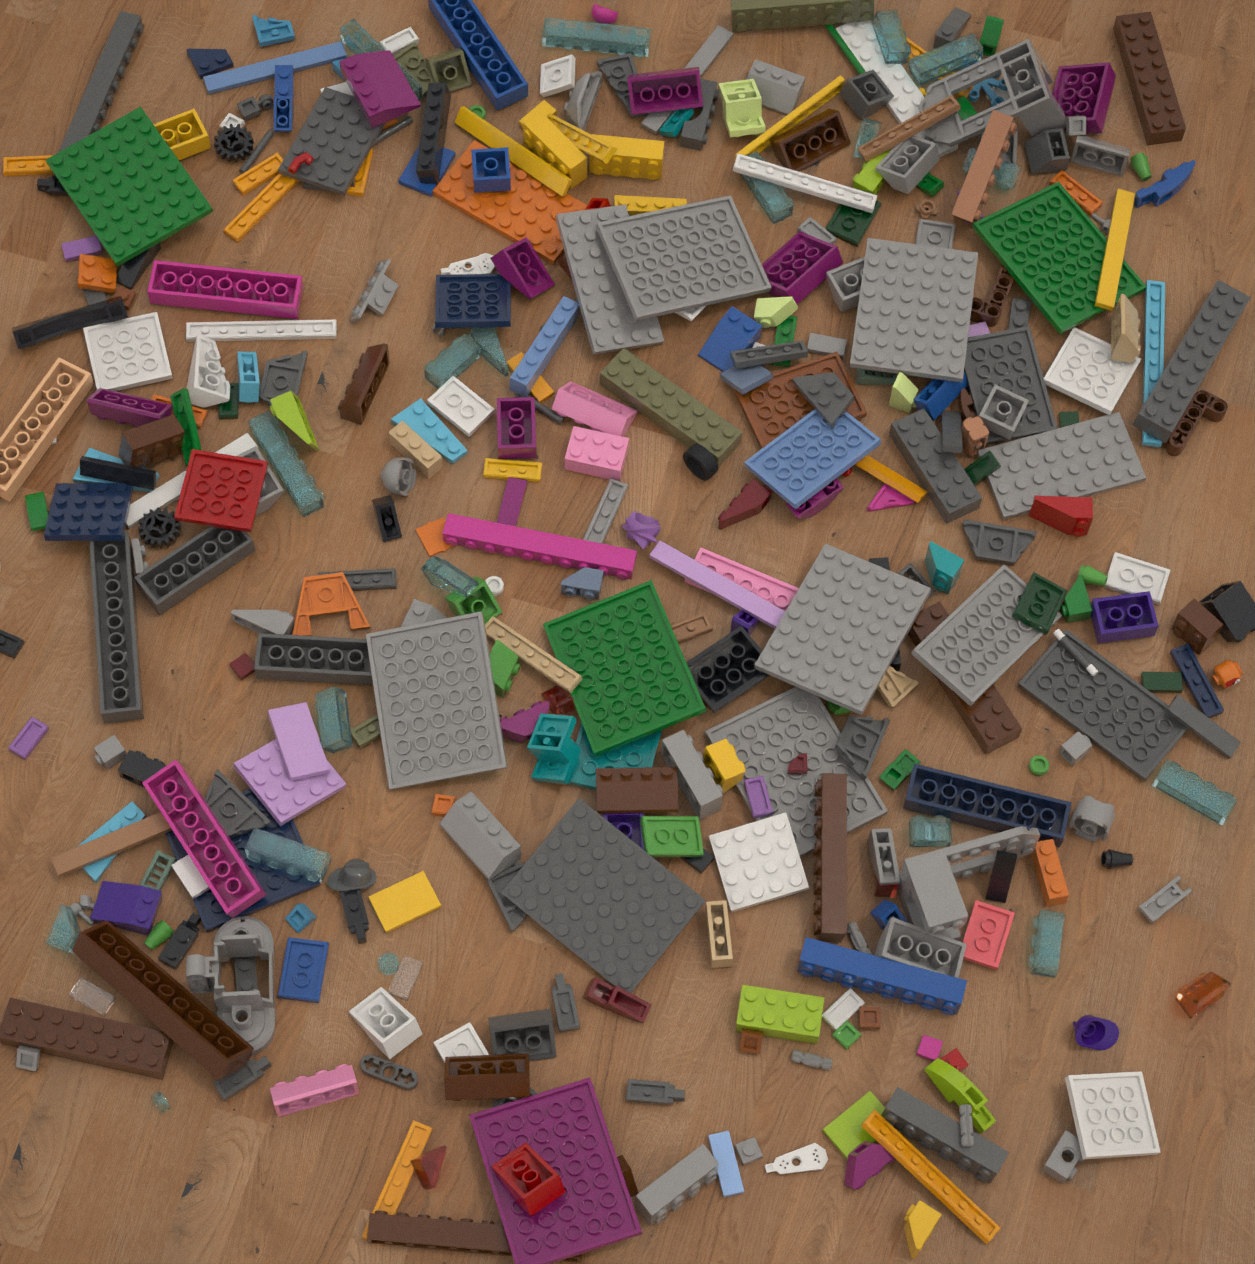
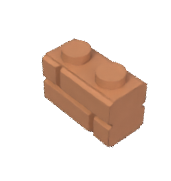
[962,416,989,458]

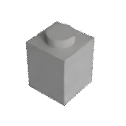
[1059,731,1092,767]
[94,735,127,770]

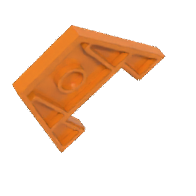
[293,572,370,636]

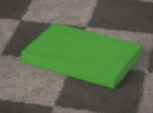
[640,816,704,857]

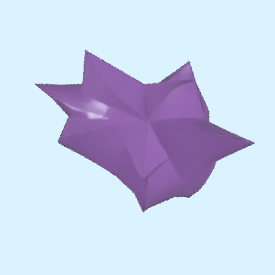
[621,511,661,549]

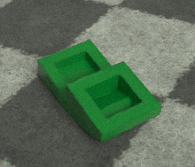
[916,171,944,197]
[25,491,49,531]
[879,749,921,790]

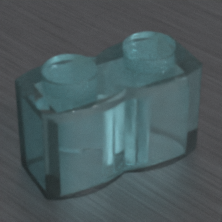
[909,815,952,847]

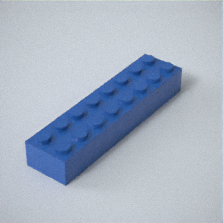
[428,0,528,111]
[797,937,967,1015]

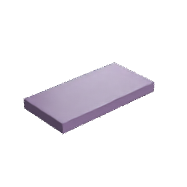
[267,702,330,781]

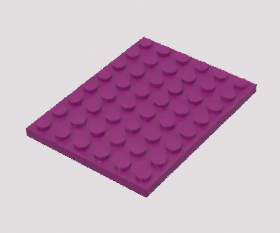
[469,1078,642,1264]

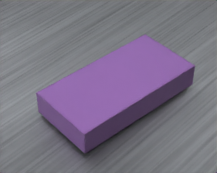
[61,236,102,262]
[8,717,49,760]
[743,776,773,819]

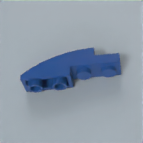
[274,65,294,132]
[1133,160,1196,208]

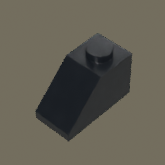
[372,495,402,542]

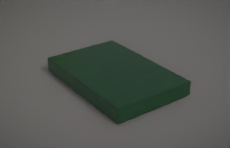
[825,200,882,247]
[1012,572,1068,635]

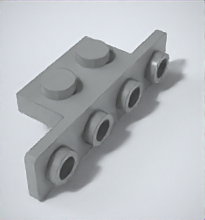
[350,258,398,323]

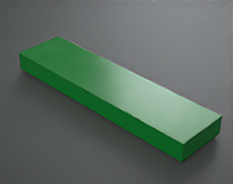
[170,388,202,466]

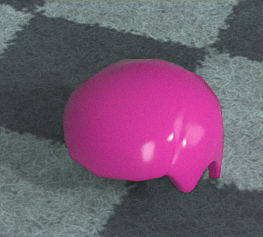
[591,4,618,25]

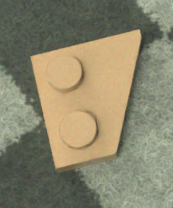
[877,666,919,707]

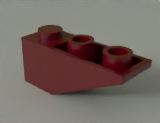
[718,479,772,530]

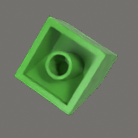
[445,576,502,624]
[490,640,521,697]

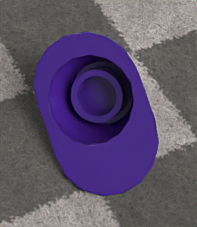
[1073,1015,1119,1050]

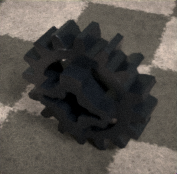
[214,124,254,162]
[138,507,181,549]

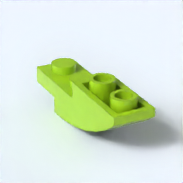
[924,1058,996,1134]

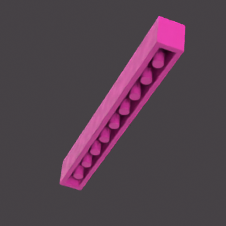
[443,513,637,580]

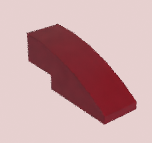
[583,977,652,1023]

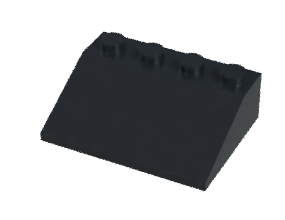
[686,626,770,713]

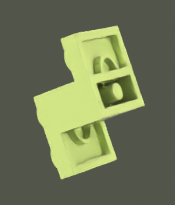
[719,79,766,137]

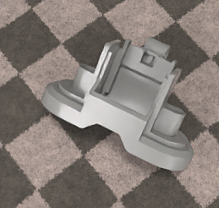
[186,916,276,1056]

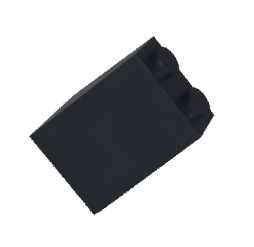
[1199,580,1255,643]

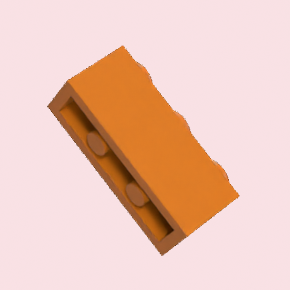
[1031,839,1069,907]

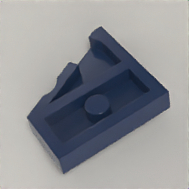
[186,49,234,79]

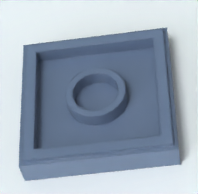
[720,365,773,395]

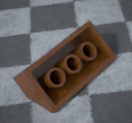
[769,109,851,172]
[338,343,390,425]
[596,767,678,814]
[444,1053,530,1101]

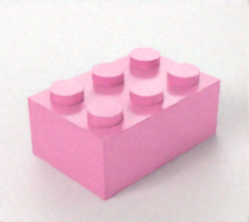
[564,426,629,481]

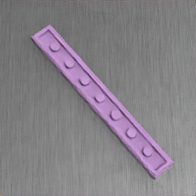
[649,540,786,629]

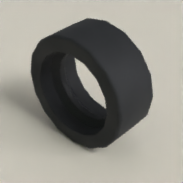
[683,444,719,481]

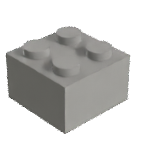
[979,384,1029,440]

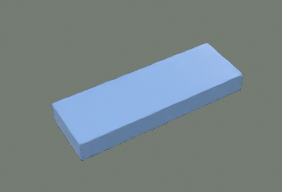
[708,1131,744,1198]

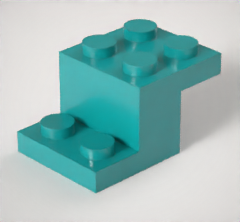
[527,713,581,784]

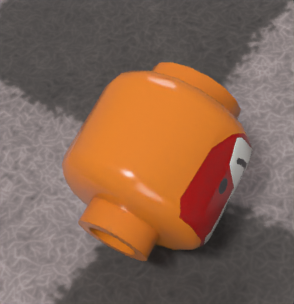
[1212,660,1243,689]

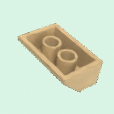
[1111,294,1141,363]

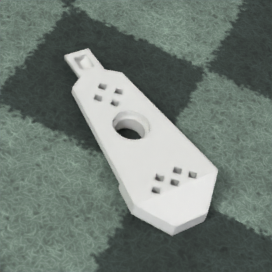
[440,253,495,275]
[765,1143,828,1174]

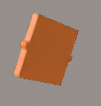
[415,517,458,557]

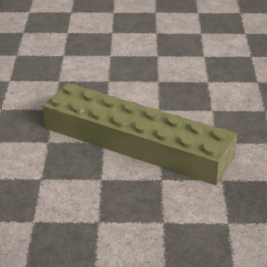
[731,0,874,32]
[600,348,742,468]

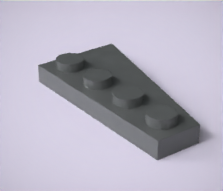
[597,53,649,119]

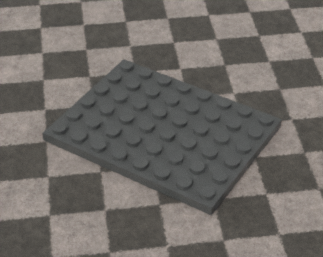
[501,798,706,993]

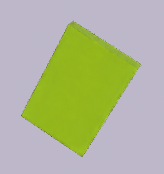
[822,1091,885,1160]

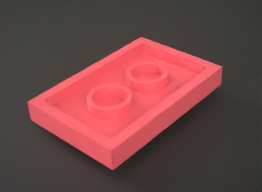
[963,900,1015,970]

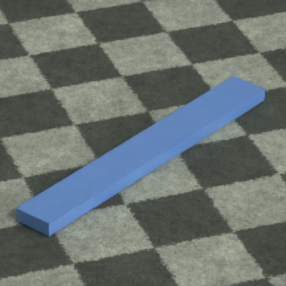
[203,41,347,94]

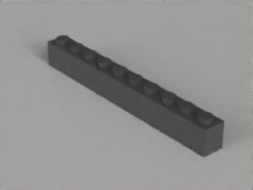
[58,11,144,152]

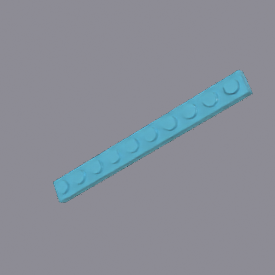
[1142,280,1165,447]

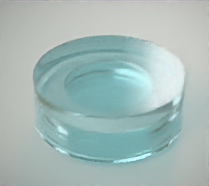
[378,953,399,975]
[151,1092,170,1113]

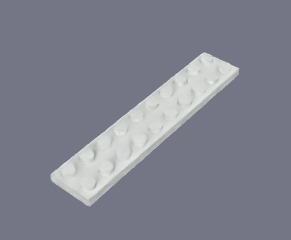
[835,21,958,158]

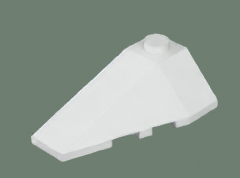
[186,335,230,408]

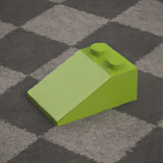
[270,391,319,451]

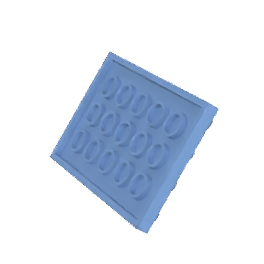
[744,409,881,509]

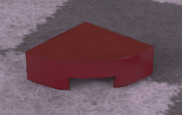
[787,753,808,774]

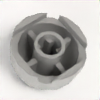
[381,457,416,496]

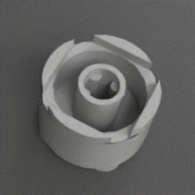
[1069,796,1115,842]

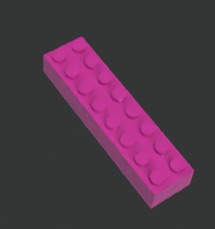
[148,260,304,319]
[142,760,267,918]

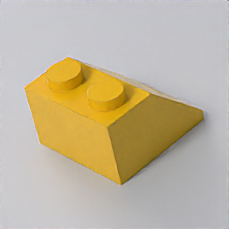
[702,739,746,793]
[904,1200,942,1259]

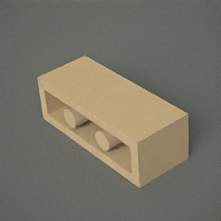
[388,421,443,479]
[705,900,733,968]

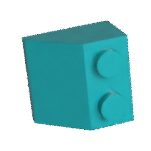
[925,541,965,594]

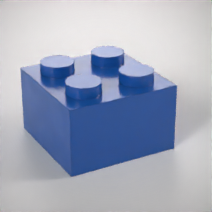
[471,147,511,193]

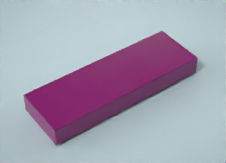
[497,477,527,526]

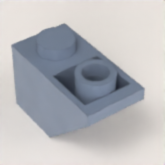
[561,567,604,600]

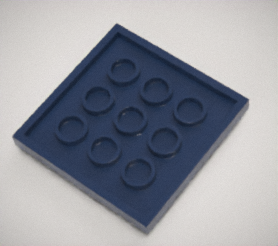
[435,274,511,328]
[44,483,134,541]

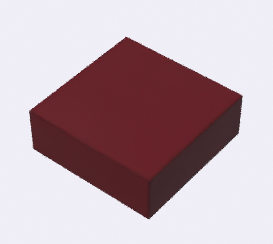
[230,653,255,681]

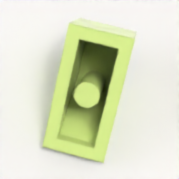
[754,296,798,328]
[889,372,919,414]

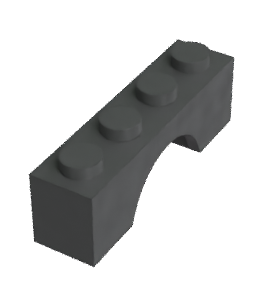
[680,79,720,151]

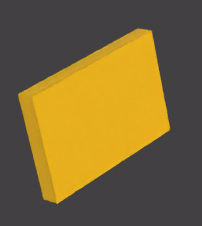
[368,871,441,933]

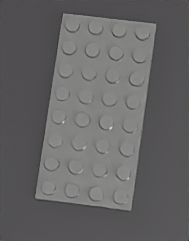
[555,204,664,355]
[977,412,1146,520]
[911,565,1062,706]

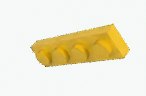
[613,195,687,215]

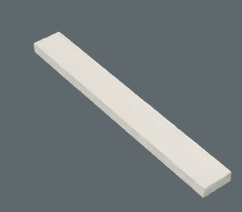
[732,154,877,213]
[186,319,337,342]
[126,433,258,529]

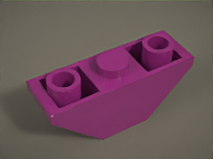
[786,478,844,519]
[500,701,550,743]
[844,1141,896,1190]

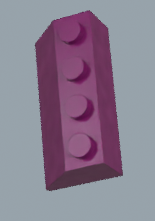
[627,67,703,115]
[87,388,173,427]

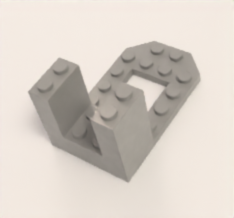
[918,39,1066,147]
[896,826,1040,941]

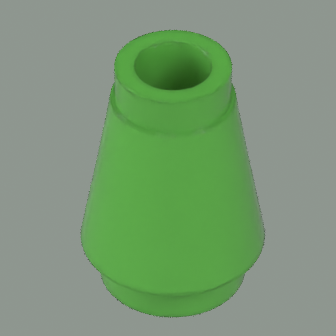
[1130,153,1152,181]
[1077,565,1108,586]
[144,920,174,950]

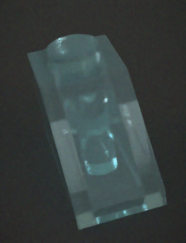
[853,118,882,159]
[46,905,81,953]

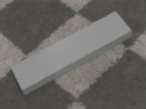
[583,478,628,544]

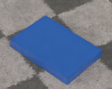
[398,146,456,197]
[278,937,329,1003]

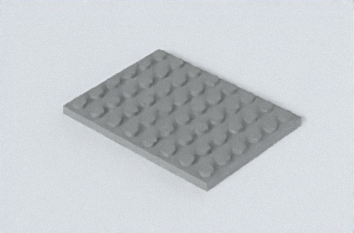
[596,195,772,321]
[849,238,978,382]
[755,544,931,715]
[366,612,508,790]
[705,687,888,858]

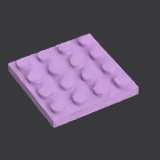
[233,739,346,826]

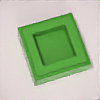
[832,1020,862,1050]

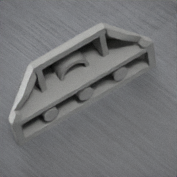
[564,71,602,131]

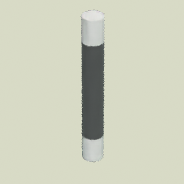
[1053,629,1098,676]

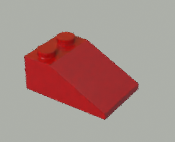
[1029,495,1093,537]
[491,1142,566,1216]

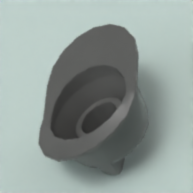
[327,859,377,892]

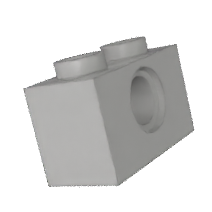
[1042,1130,1083,1184]

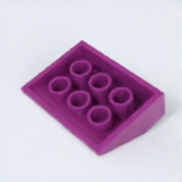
[339,50,421,128]
[1052,62,1116,134]
[762,231,843,304]

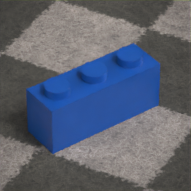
[913,373,968,420]

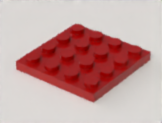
[174,449,268,533]

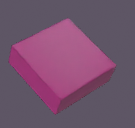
[916,1035,943,1061]

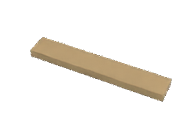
[485,616,583,693]

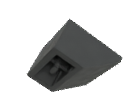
[1024,128,1070,174]

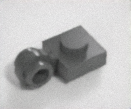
[237,94,273,121]

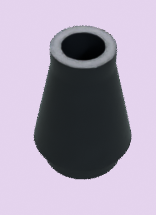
[1101,849,1133,869]

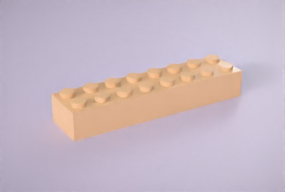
[0,358,94,502]

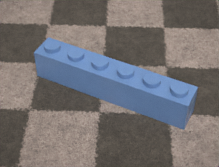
[509,296,580,397]

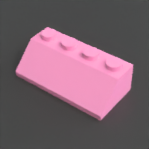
[552,381,638,437]
[270,1064,359,1117]

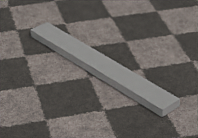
[641,25,734,135]

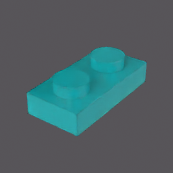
[659,108,695,137]

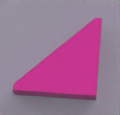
[867,483,915,512]

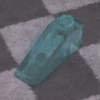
[468,327,508,377]
[421,556,479,598]

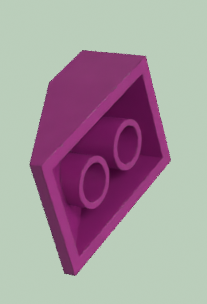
[490,237,555,299]

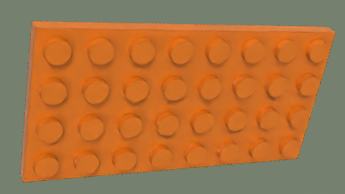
[433,140,587,265]

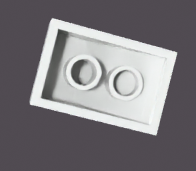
[349,987,422,1059]

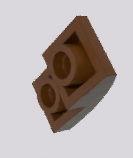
[958,388,976,423]

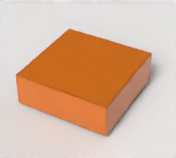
[432,794,455,817]

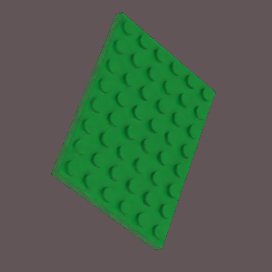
[46,106,213,267]
[972,182,1147,334]
[543,580,707,757]

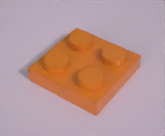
[77,254,117,293]

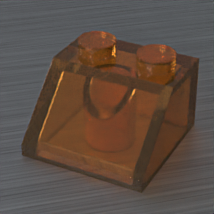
[1175,971,1231,1019]

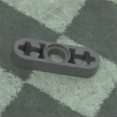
[360,1055,418,1091]

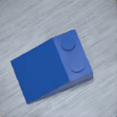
[698,306,762,372]

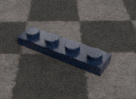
[1170,643,1224,718]

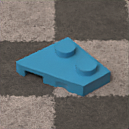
[252,15,295,47]

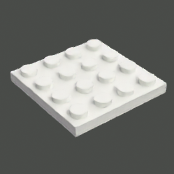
[83,312,173,391]
[1043,327,1141,415]
[709,812,809,913]
[1065,1071,1160,1160]

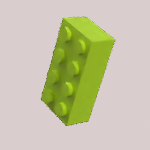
[735,985,824,1044]

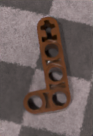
[970,265,1015,327]
[1166,390,1228,456]

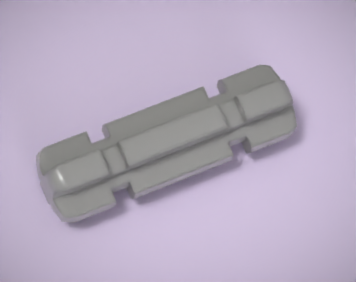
[847,922,872,955]
[791,1050,833,1071]
[959,1104,974,1147]

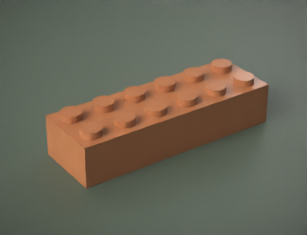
[952,110,1017,224]

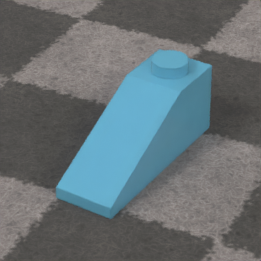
[237,351,260,403]

